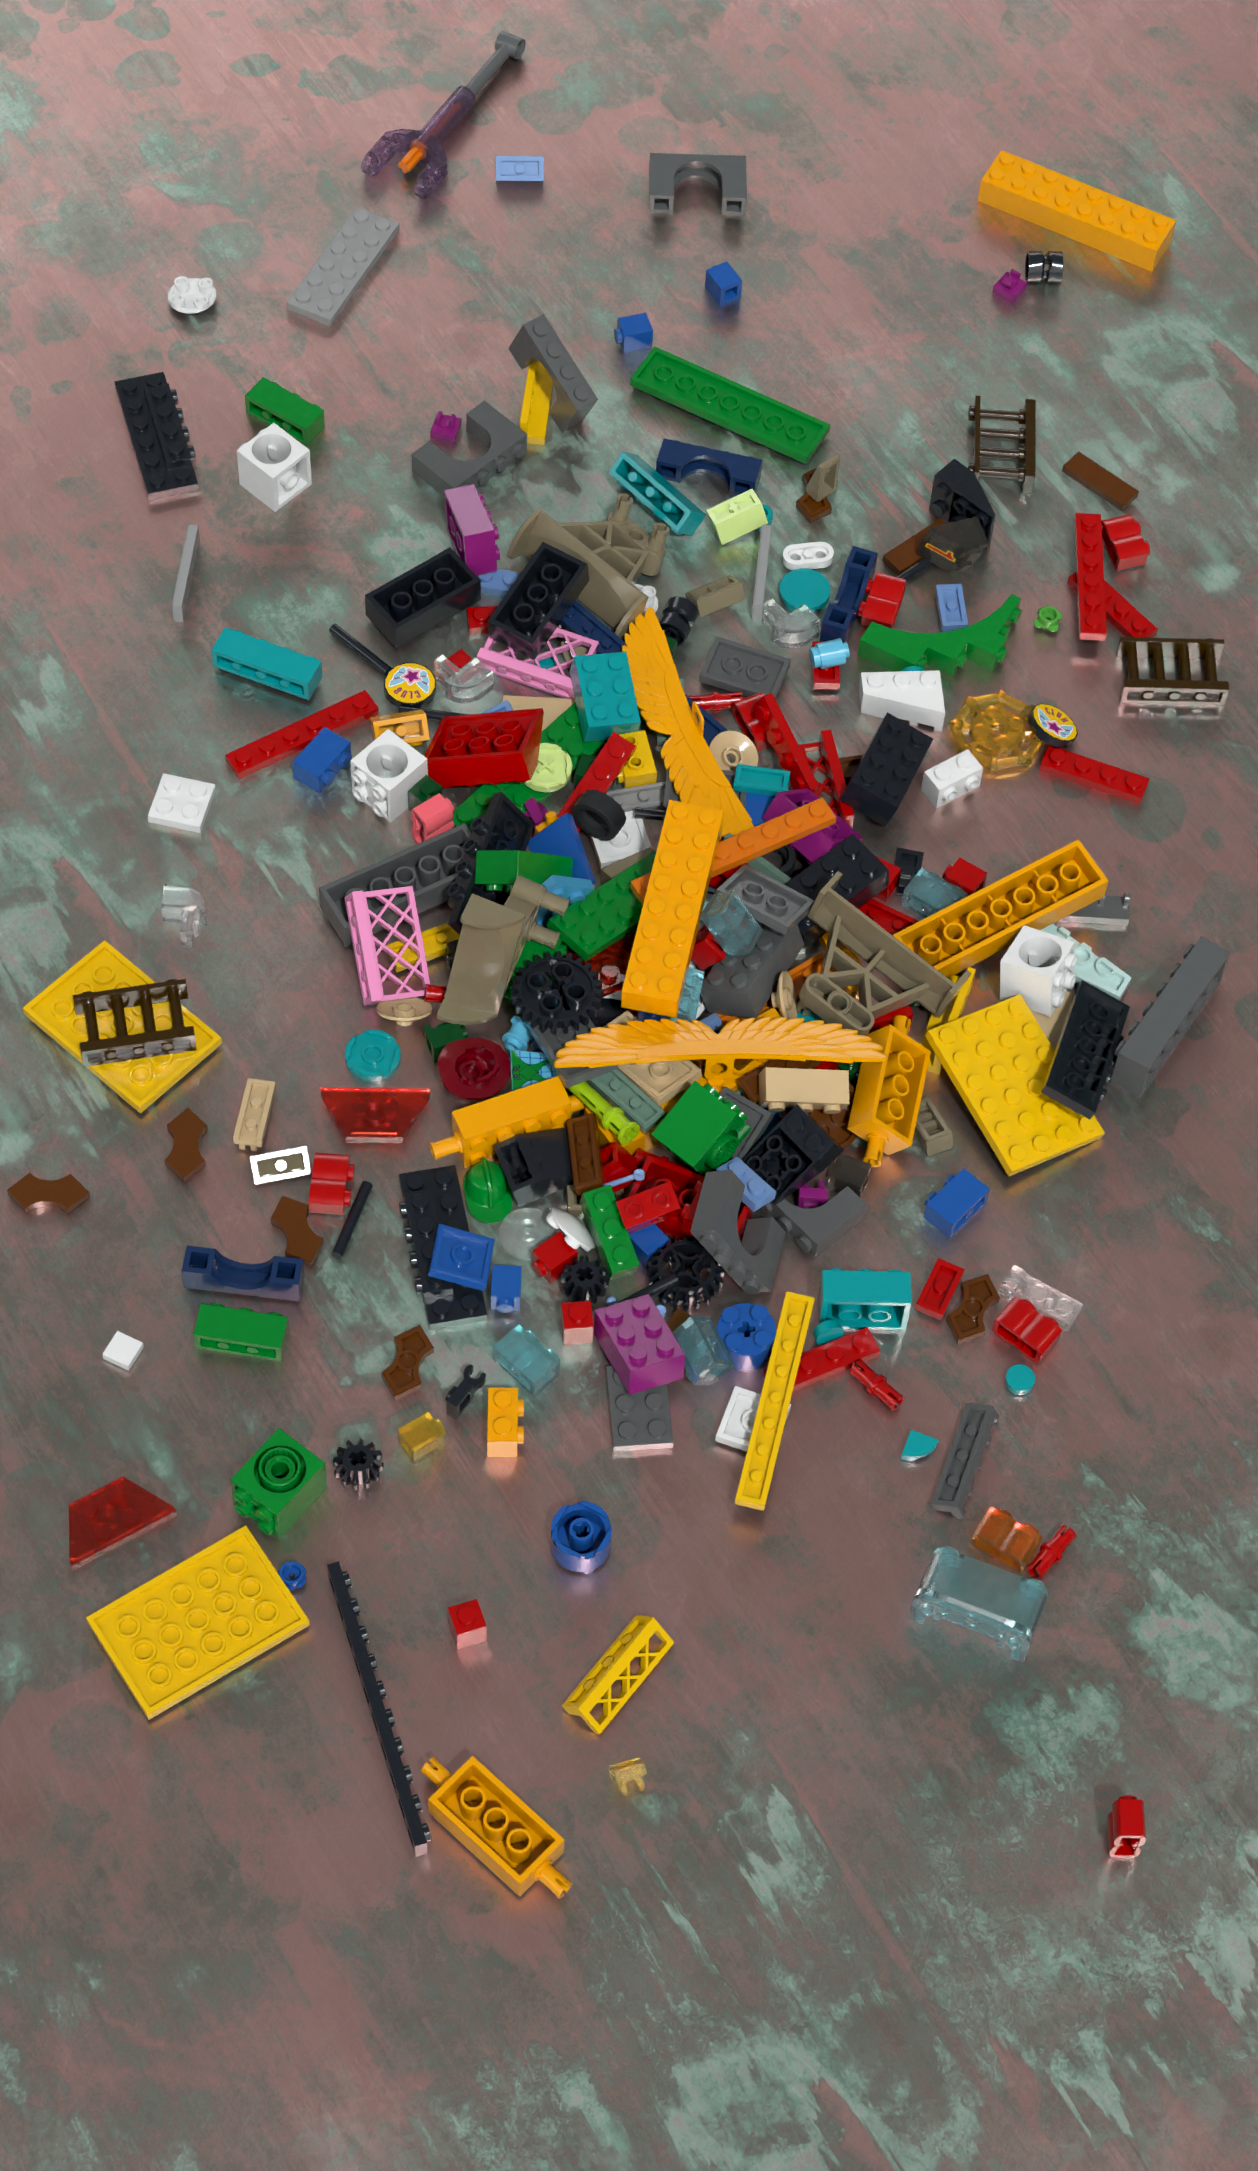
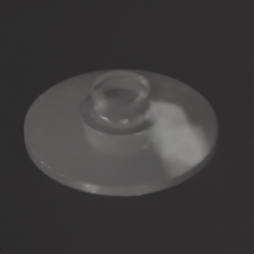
[499,1208,557,1260]

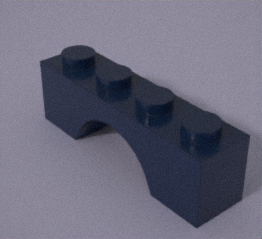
[656,438,762,495]
[819,546,878,643]
[182,1246,305,1301]

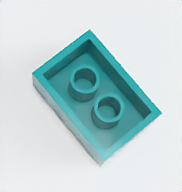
[569,652,641,742]
[818,1268,912,1331]

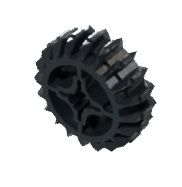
[646,1234,725,1311]

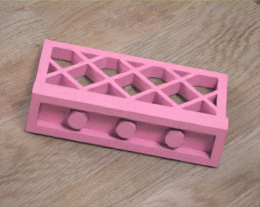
[477,628,599,699]
[344,886,431,1006]

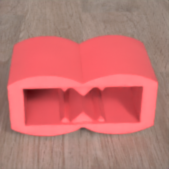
[411,793,455,844]

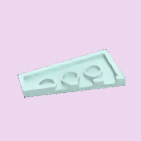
[1040,924,1132,1001]

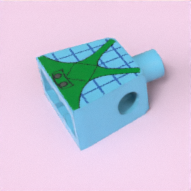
[510,1050,565,1091]

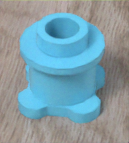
[502,1016,535,1051]

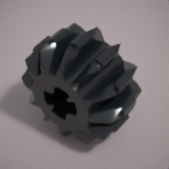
[560,1255,610,1305]
[332,1438,384,1491]

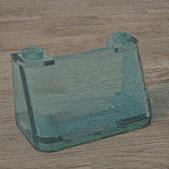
[908,1546,1049,1663]

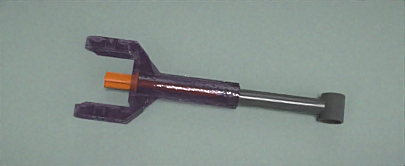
[361,31,526,199]

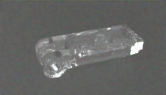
[998,1266,1084,1331]

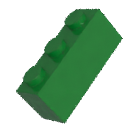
[245,377,325,446]
[579,1185,640,1282]
[193,1303,289,1362]

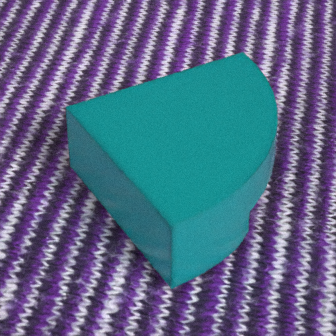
[901,1430,939,1461]

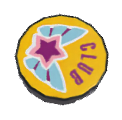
[384,662,436,708]
[1027,703,1078,748]

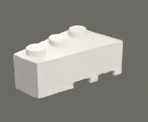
[858,670,945,732]

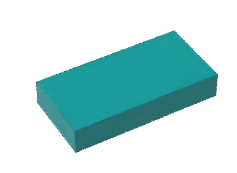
[733,764,790,797]

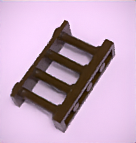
[968,396,1036,493]
[1116,636,1229,706]
[73,979,197,1067]

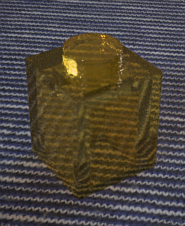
[398,1412,446,1465]

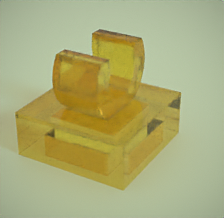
[609,1758,647,1795]

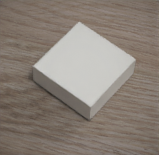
[102,1331,144,1371]

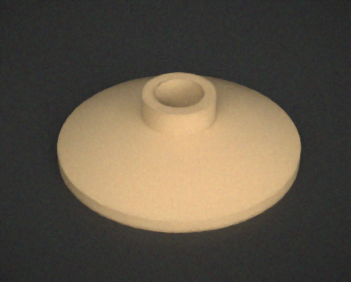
[709,731,758,771]
[771,971,797,1020]
[376,998,432,1026]

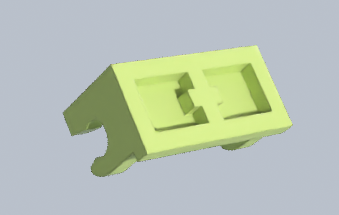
[706,489,768,545]

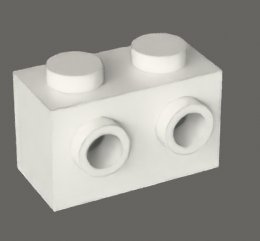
[921,749,983,809]

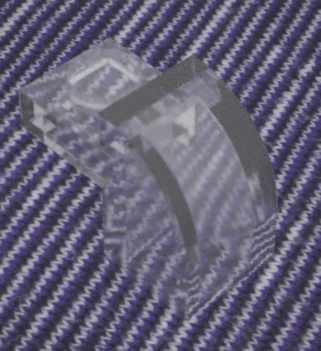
[762,597,821,648]
[434,654,494,703]
[161,884,207,947]

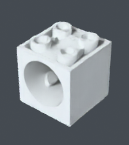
[237,423,312,512]
[351,729,428,822]
[1000,925,1077,1017]

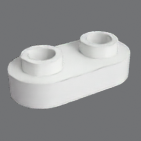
[782,542,834,570]

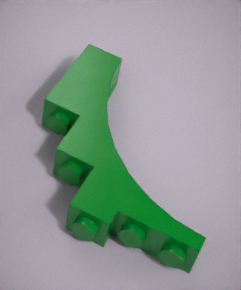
[858,594,1022,676]

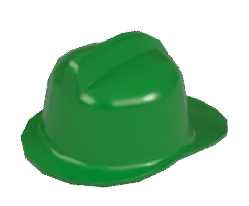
[463,1158,512,1224]

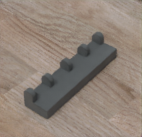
[1057,892,1130,926]
[931,1403,999,1519]

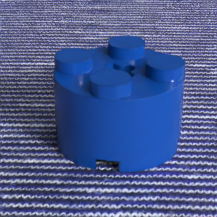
[715,1303,776,1372]
[550,1501,612,1574]

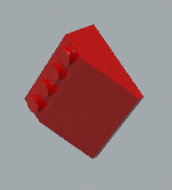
[424,708,544,789]

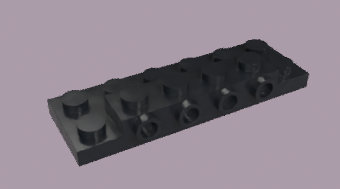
[114,372,199,501]
[447,792,535,935]
[1041,980,1130,1120]
[399,1165,487,1330]

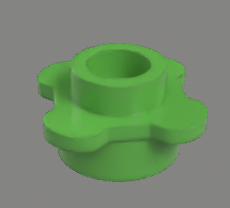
[1034,606,1062,632]

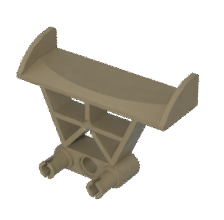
[507,493,670,642]
[796,871,971,1036]
[436,875,570,1025]

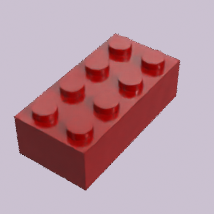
[628,1155,753,1243]

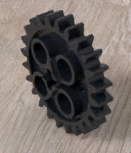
[511,951,603,1035]

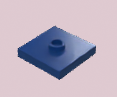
[428,1224,495,1291]

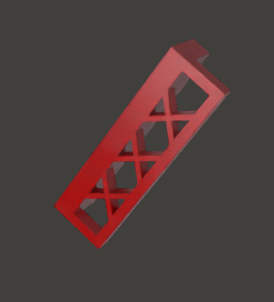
[799,729,854,828]

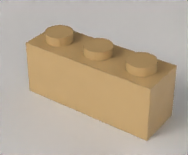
[759,1067,849,1114]

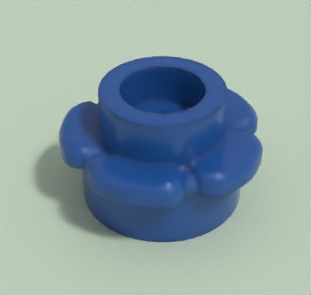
[277,1561,307,1591]

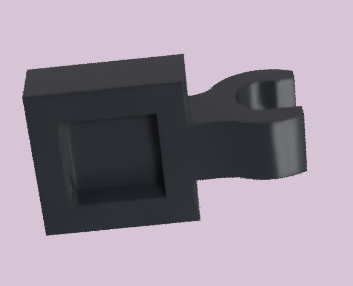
[894,847,924,896]
[445,1364,486,1420]

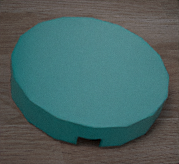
[779,568,831,614]
[345,1030,401,1082]

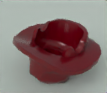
[438,1038,511,1100]

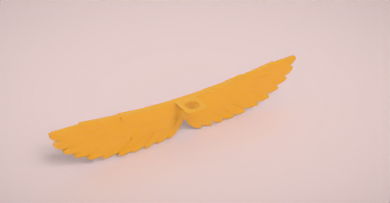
[622,607,754,840]
[554,1017,887,1079]

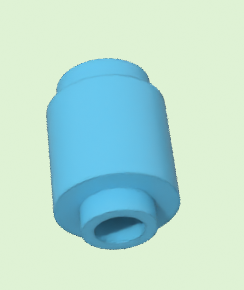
[809,638,850,670]

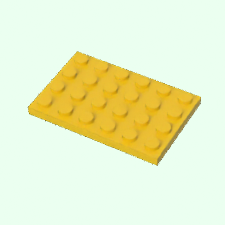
[22,940,222,1114]
[925,994,1105,1176]
[86,1525,310,1720]

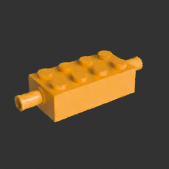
[847,1015,931,1167]
[429,1076,587,1168]
[421,1755,573,1899]

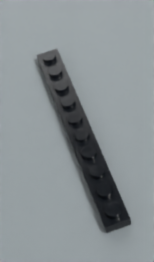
[327,1561,432,1857]

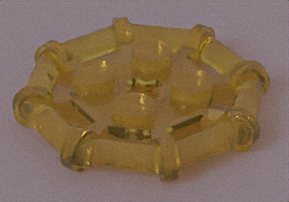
[948,690,1045,773]

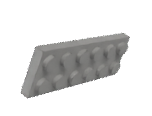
[287,207,399,327]

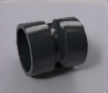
[1025,251,1063,283]
[658,596,699,646]

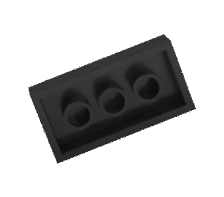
[487,542,589,660]
[365,547,481,648]
[839,712,933,827]
[784,834,889,948]

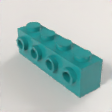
[609,451,706,536]
[211,627,322,700]

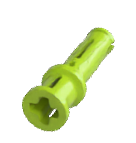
[568,1081,640,1145]

